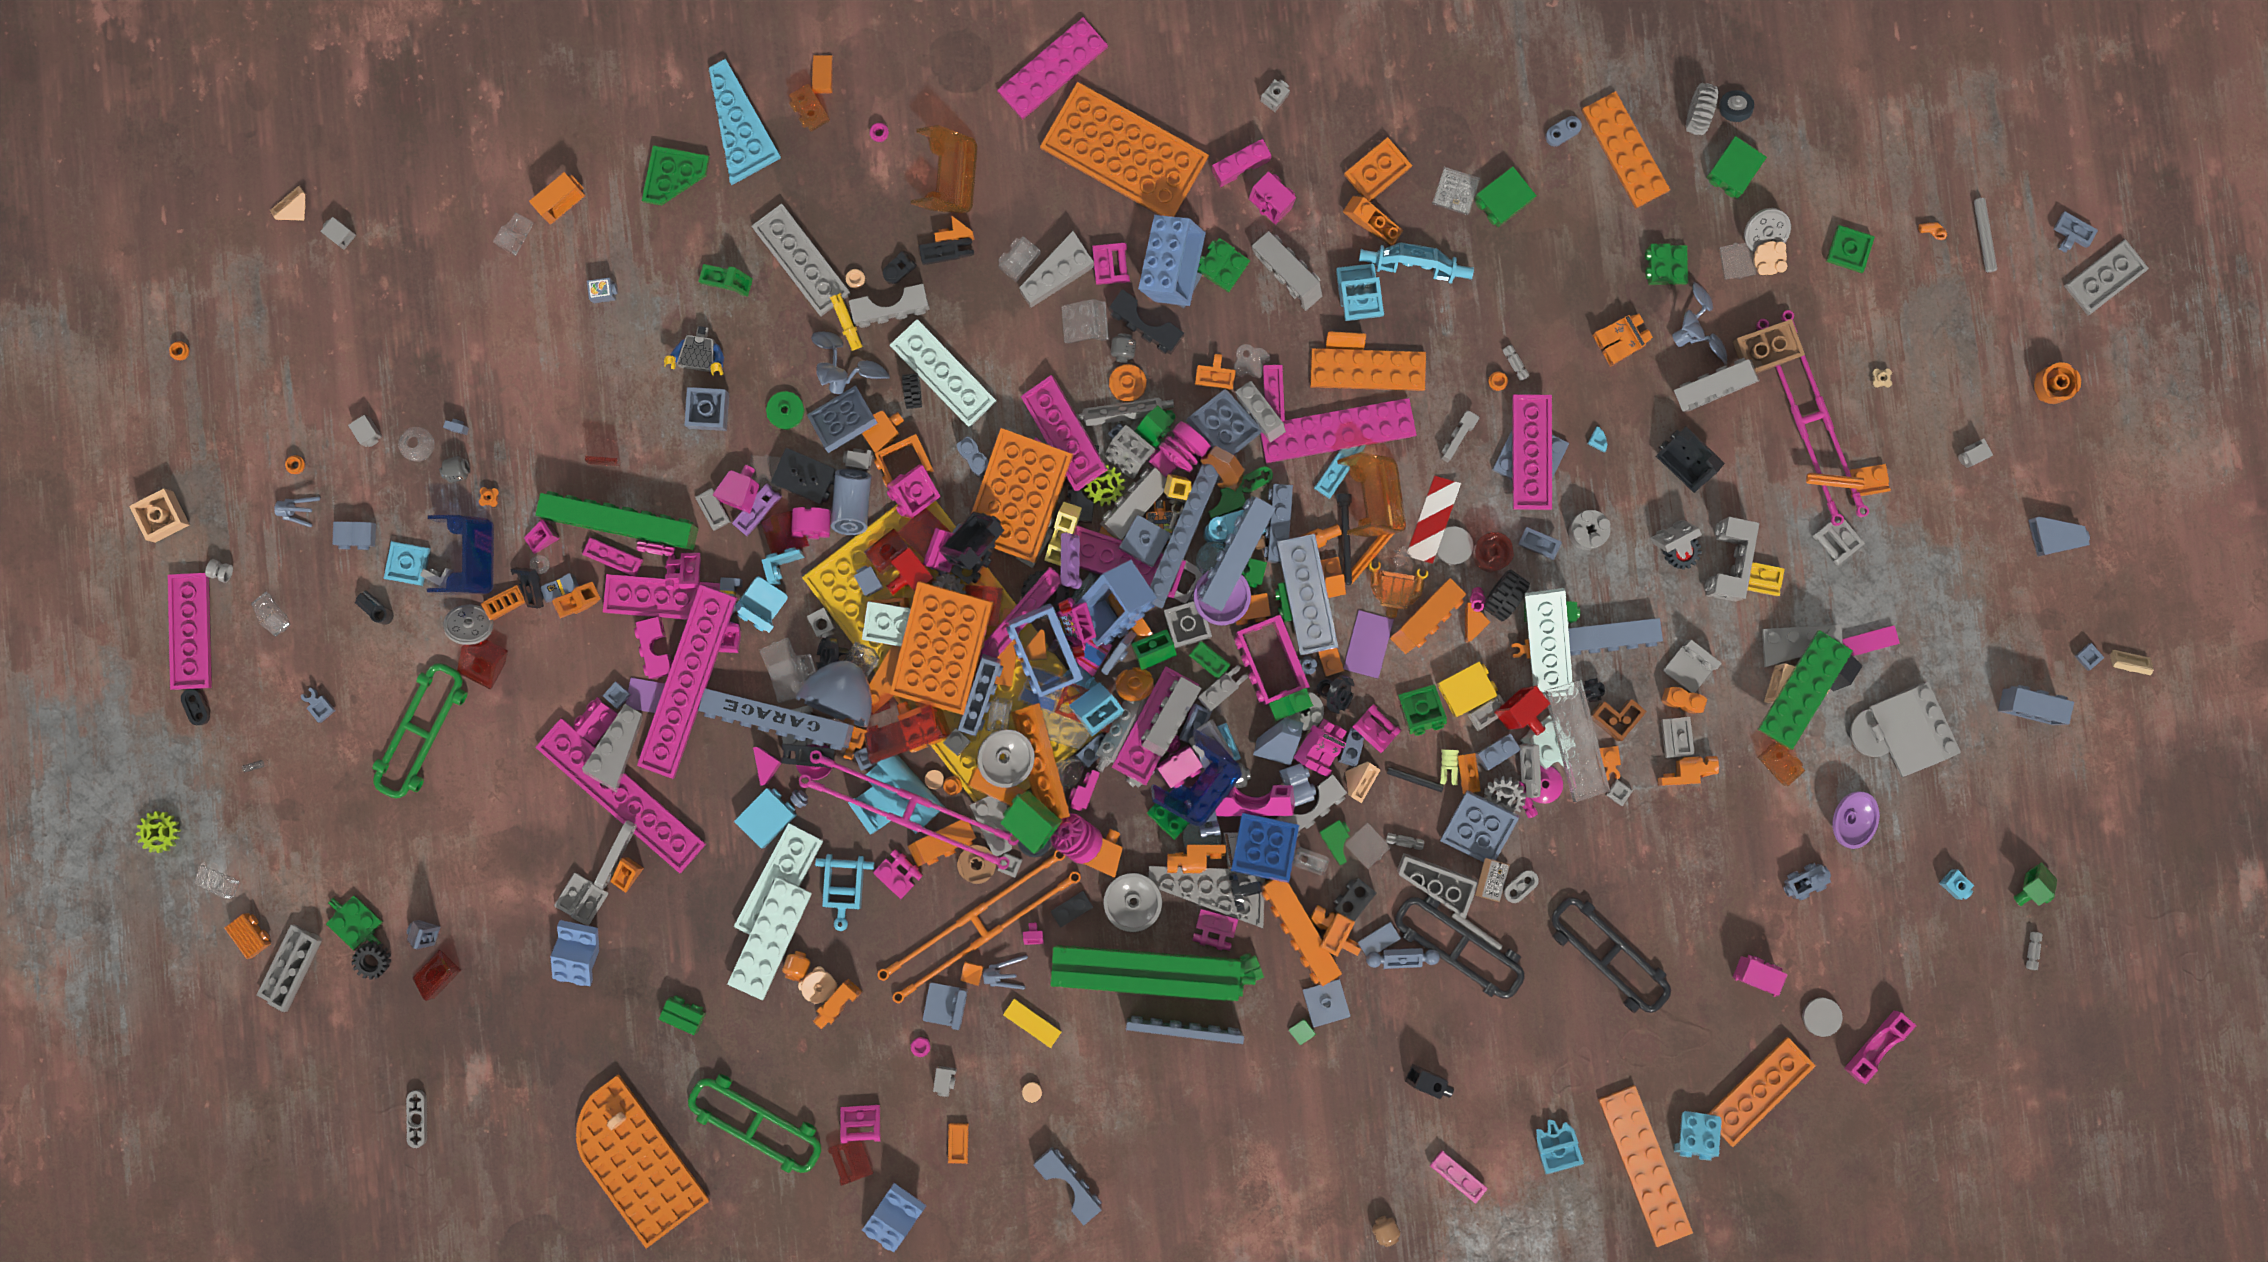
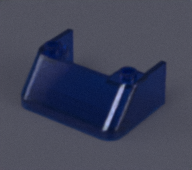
[427,515,494,595]
[1151,729,1242,826]

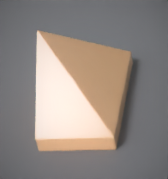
[270,186,305,220]
[1345,762,1380,803]

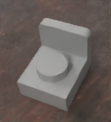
[420,568,454,588]

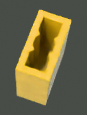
[1436,662,1498,718]

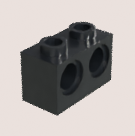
[951,550,993,586]
[1333,878,1377,921]

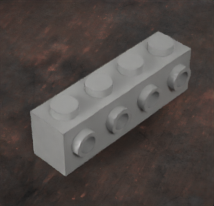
[1100,467,1167,540]

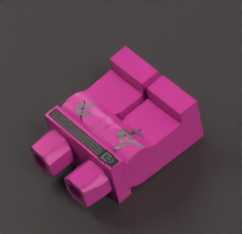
[1294,719,1347,777]

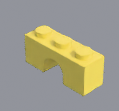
[1044,502,1082,566]

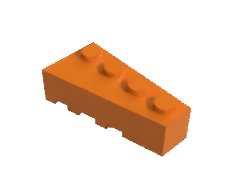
[1389,578,1466,654]

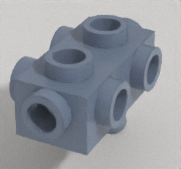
[1783,862,1831,901]

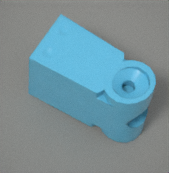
[1203,509,1266,545]

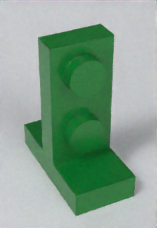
[698,264,753,297]

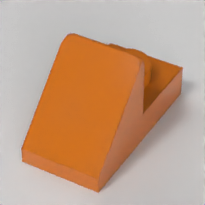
[934,216,974,242]
[1320,557,1346,598]

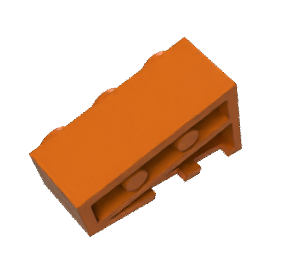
[908,820,976,867]

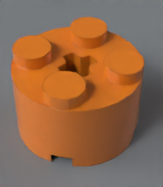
[2034,362,2081,404]

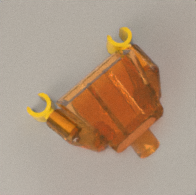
[1369,561,1428,618]

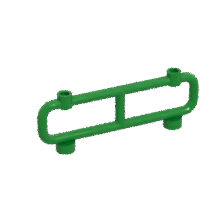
[372,663,468,799]
[688,1074,822,1173]

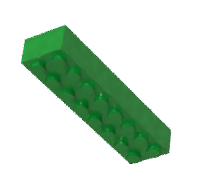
[535,491,699,550]

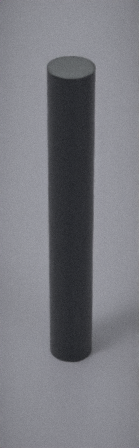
[1387,767,1444,793]

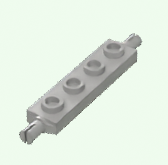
[1076,398,1174,426]
[1096,696,1149,772]

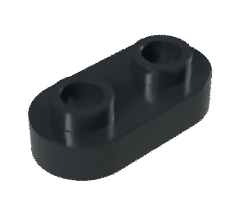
[181,689,210,726]

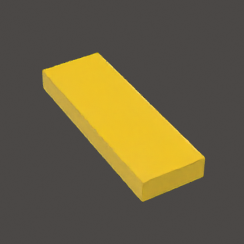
[1003,998,1062,1048]

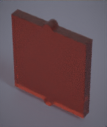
[585,456,621,466]

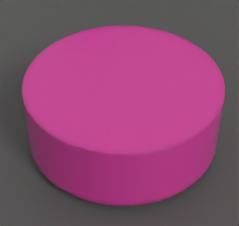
[911,1037,931,1057]

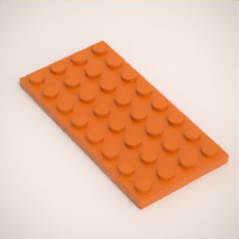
[1040,82,1209,217]

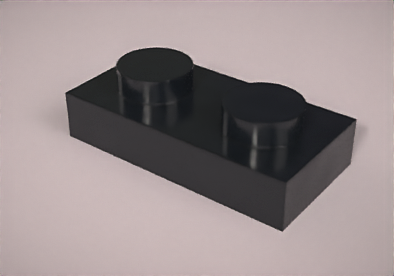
[1050,891,1093,928]

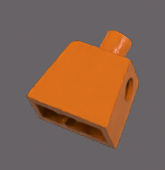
[862,411,904,453]
[1084,829,1123,878]

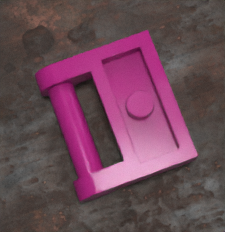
[1092,243,1130,285]
[1353,704,1402,753]
[841,1105,881,1143]

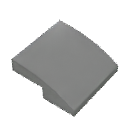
[554,872,609,926]

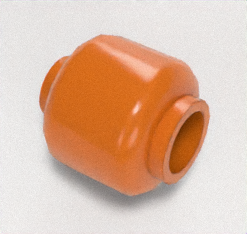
[782,951,811,981]

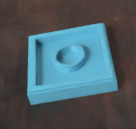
[384,541,430,586]

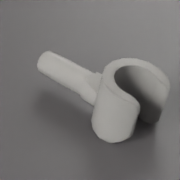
[1169,503,1184,530]

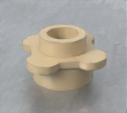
[1873,369,1892,388]

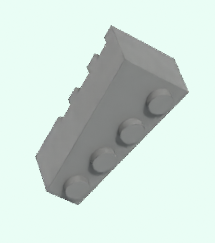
[1019,231,1094,308]
[1252,231,1322,311]
[1674,357,1760,412]
[1141,677,1201,757]
[582,704,643,793]
[1397,853,1478,919]

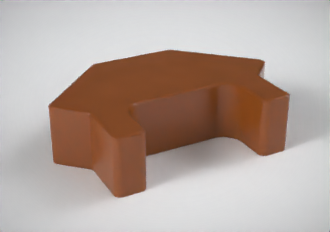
[1200,446,1244,491]

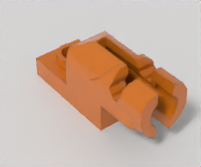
[1657,756,1719,786]
[1167,845,1226,873]
[1309,905,1361,956]

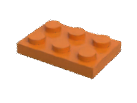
[1344,137,1412,202]

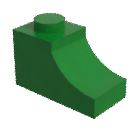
[1208,486,1246,520]
[1269,688,1313,721]
[1319,820,1350,865]

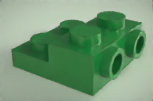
[1198,238,1250,293]
[1645,244,1688,285]
[1398,684,1447,736]

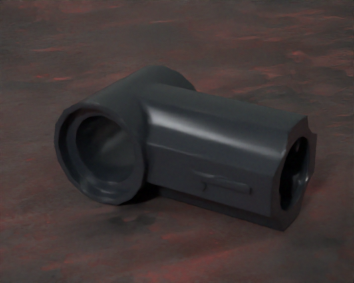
[354,590,394,625]

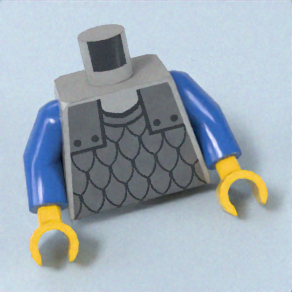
[664,326,724,375]

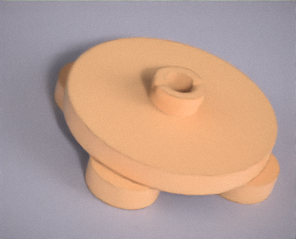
[1753,241,1787,275]
[798,966,837,1004]

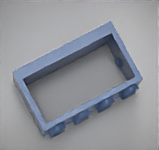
[1138,215,1206,306]
[1076,560,1157,647]
[1006,603,1083,697]

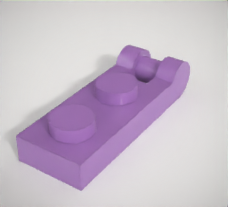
[732,484,782,536]
[1061,533,1082,589]

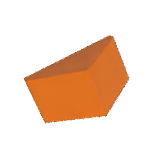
[1465,603,1490,642]
[1017,629,1047,662]
[610,857,644,893]

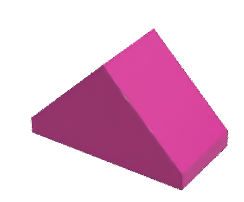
[524,520,560,554]
[753,747,781,786]

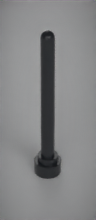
[1337,494,1352,586]

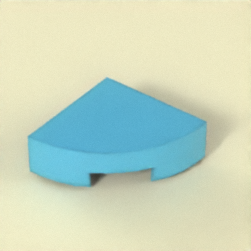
[1587,426,1607,452]

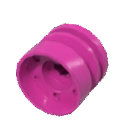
[1159,421,1211,473]
[1051,813,1103,864]

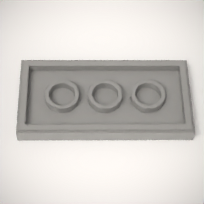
[2064,239,2149,315]

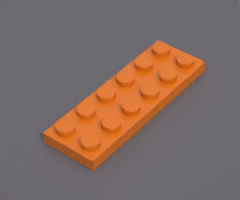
[1581,91,1670,209]
[1310,348,1426,391]
[1011,703,1070,819]
[1708,1037,1816,1147]

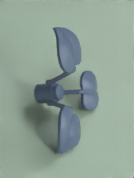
[1672,282,1727,365]
[811,332,890,394]

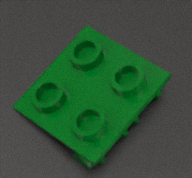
[1147,788,1196,840]

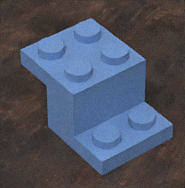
[551,920,599,986]
[862,1183,926,1252]

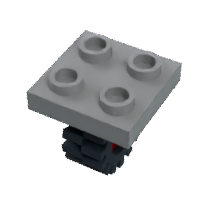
[1651,520,1702,570]

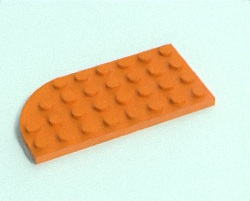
[576,1074,710,1249]

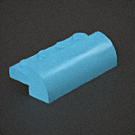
[866,751,945,834]

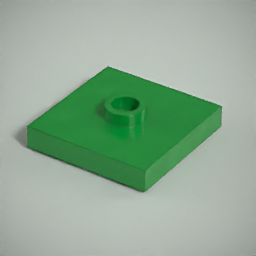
[1826,225,1875,273]

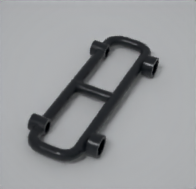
[1395,895,1525,999]
[1551,897,1671,1014]

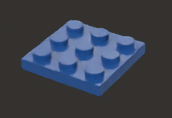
[1231,813,1299,883]

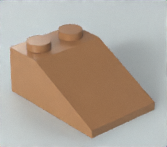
[1733,319,1805,373]

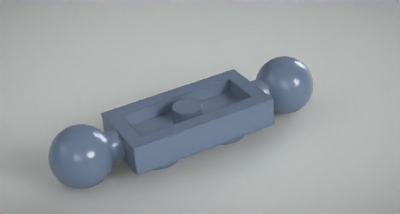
[1366,948,1440,969]

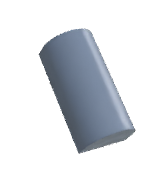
[1178,703,1212,744]

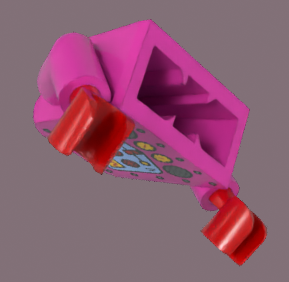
[1056,598,1096,659]

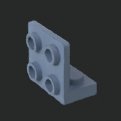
[923,982,968,1030]

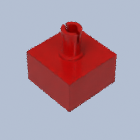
[886,548,936,596]
[1494,686,1551,736]

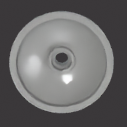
[977,729,1034,788]
[1104,873,1162,932]

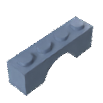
[1033,1147,1102,1225]

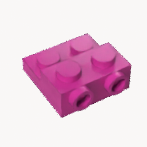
[886,464,941,518]
[1069,770,1100,811]

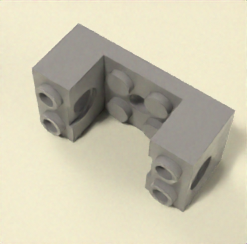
[1704,517,1759,602]

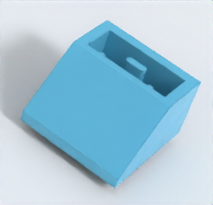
[1069,683,1124,736]

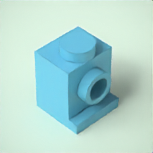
[1939,869,1974,900]

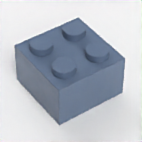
[685,387,729,431]

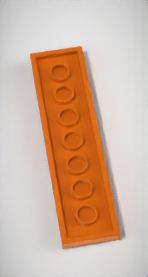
[1598,1085,1693,1247]

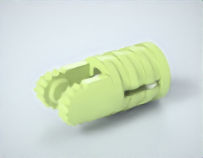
[1440,750,1459,785]

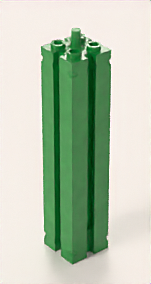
[1050,945,1256,1001]

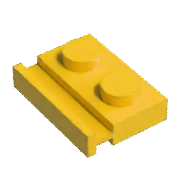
[1747,562,1785,596]

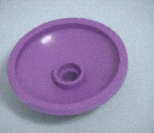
[1193,571,1251,625]
[1833,791,1879,849]

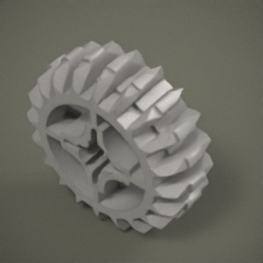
[1686,83,1719,135]

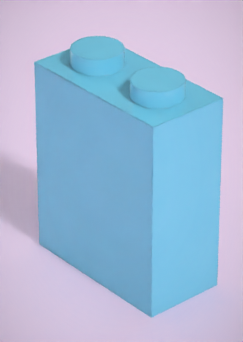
[734,788,796,849]

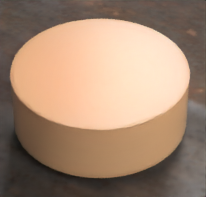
[846,269,865,289]
[925,770,944,789]
[1022,1082,1042,1102]
[607,1112,627,1130]

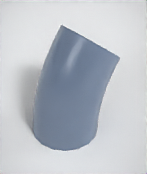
[831,469,872,535]

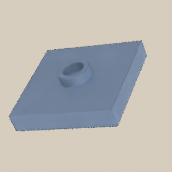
[1118,515,1171,567]
[1101,630,1137,675]
[1302,979,1351,1028]

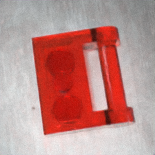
[828,1140,874,1186]

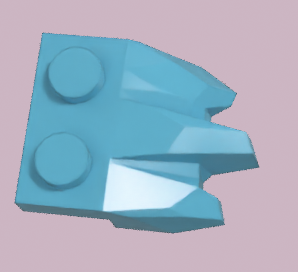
[1536,1120,1584,1175]

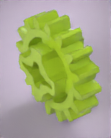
[1084,465,1125,507]
[136,811,181,853]

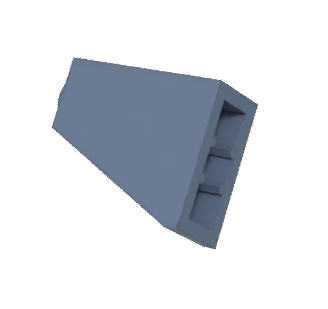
[2028,517,2090,557]
[1253,718,1304,765]

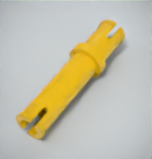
[829,293,863,351]

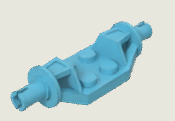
[1359,243,1474,284]

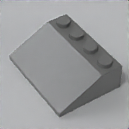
[1869,682,1961,777]

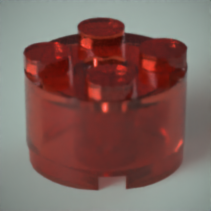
[1472,532,1514,572]

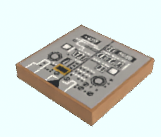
[1475,858,1510,902]

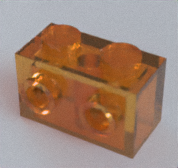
[789,84,830,132]
[1757,742,1805,786]

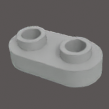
[1504,871,1538,903]

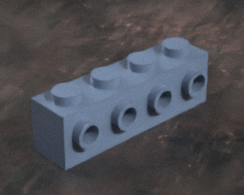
[1264,484,1293,563]
[958,654,1003,736]

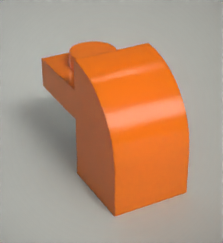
[552,582,601,618]

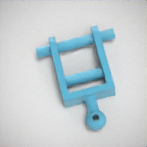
[815,854,874,931]

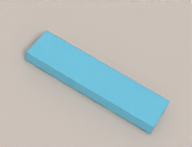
[1314,445,1366,499]

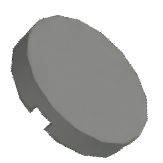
[1436,526,1473,565]
[1802,997,1843,1037]

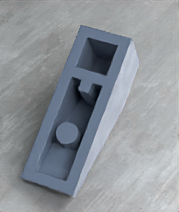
[407,920,440,949]

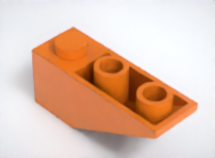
[1343,196,1403,246]

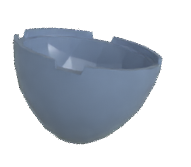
[795,661,872,727]

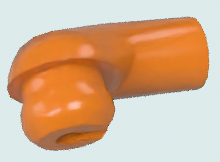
[1918,222,1947,240]

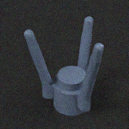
[274,497,320,527]
[983,955,1028,989]

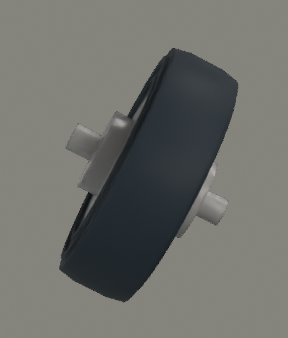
[1719,90,1754,122]

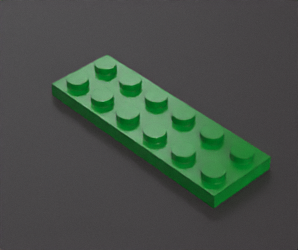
[1758,630,1853,750]

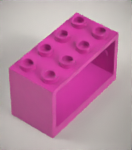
[1234,615,1310,705]

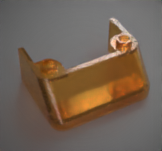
[910,125,977,213]
[1337,452,1406,537]

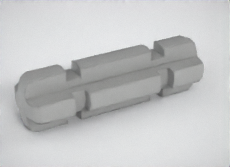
[1503,345,1529,381]
[1386,833,1424,850]
[2026,932,2042,970]

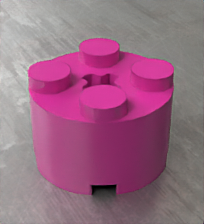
[791,507,831,539]

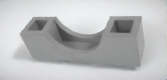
[849,284,930,328]
[1275,774,1347,837]

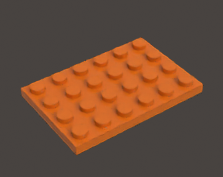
[971,428,1074,563]
[890,581,993,715]

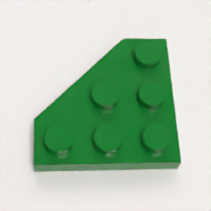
[642,146,710,206]

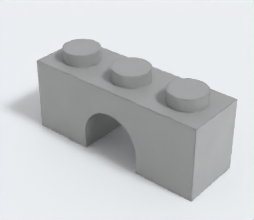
[1235,381,1286,442]

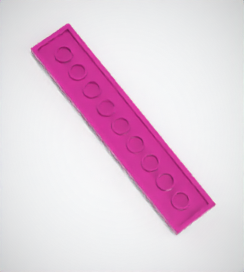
[637,584,738,779]
[535,718,706,873]

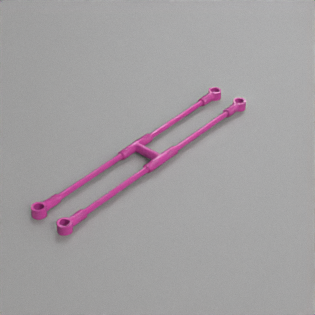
[1756,310,1869,526]
[799,750,1019,870]

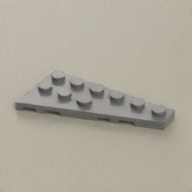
[1149,866,1265,928]

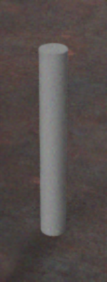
[1451,912,1502,951]

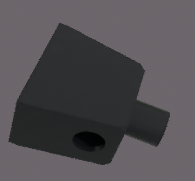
[1405,1063,1454,1099]

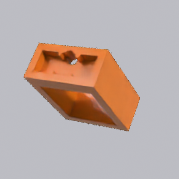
[529,172,585,225]
[874,434,934,487]

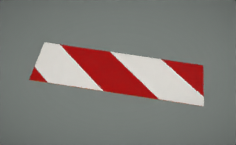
[1406,476,1461,564]

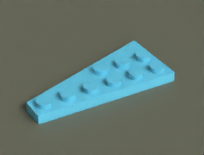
[709,59,781,185]

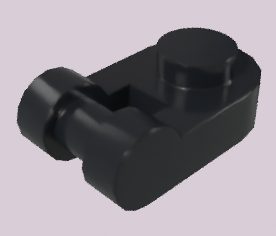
[883,251,917,284]

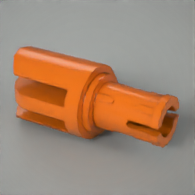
[1300,524,1342,548]

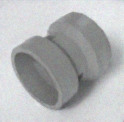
[205,559,233,583]

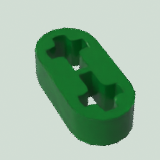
[1240,467,1273,493]

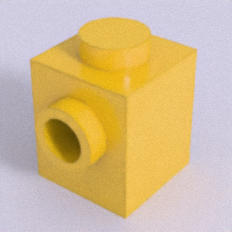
[1164,474,1191,500]

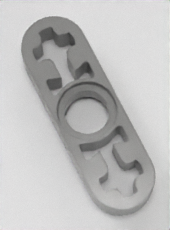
[406,1090,427,1148]

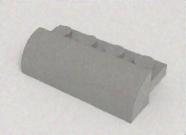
[257,924,323,1012]

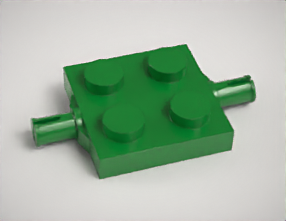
[326,895,383,951]

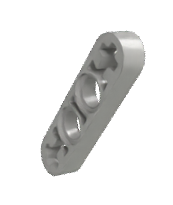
[594,820,637,890]

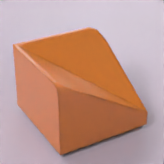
[960,961,984,986]

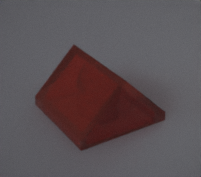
[761,511,809,555]
[864,528,909,575]
[413,950,461,1001]

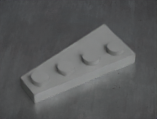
[1762,625,1843,667]

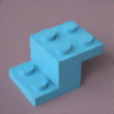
[1336,264,1384,321]

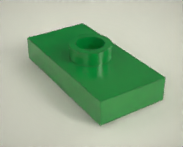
[1189,641,1230,680]

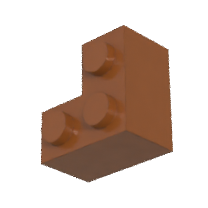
[1588,699,1647,742]

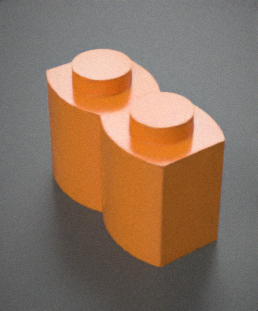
[1661,687,1707,714]

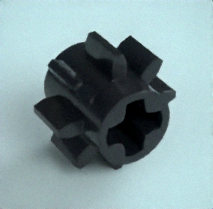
[1581,678,1605,703]

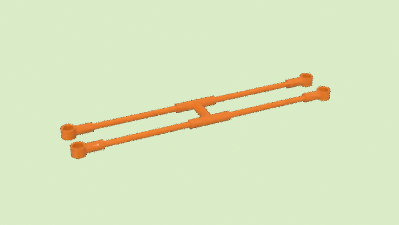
[878,850,1081,1003]

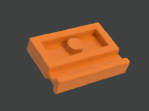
[1849,464,1891,498]

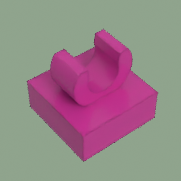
[1023,923,1044,945]

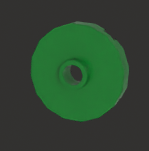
[766,391,805,430]

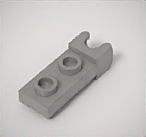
[1441,410,1480,463]

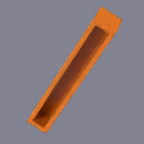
[1261,879,1342,986]

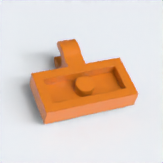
[1195,354,1236,390]

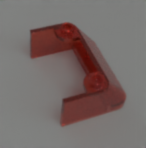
[864,705,951,764]

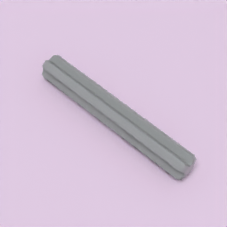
[1974,198,1997,272]

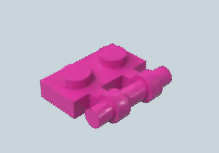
[664,553,701,590]
[873,849,923,899]
[1192,909,1238,951]

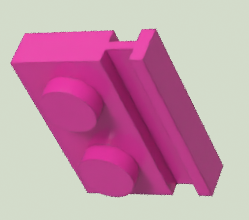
[923,528,954,573]

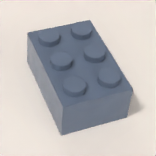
[1998,685,2074,725]

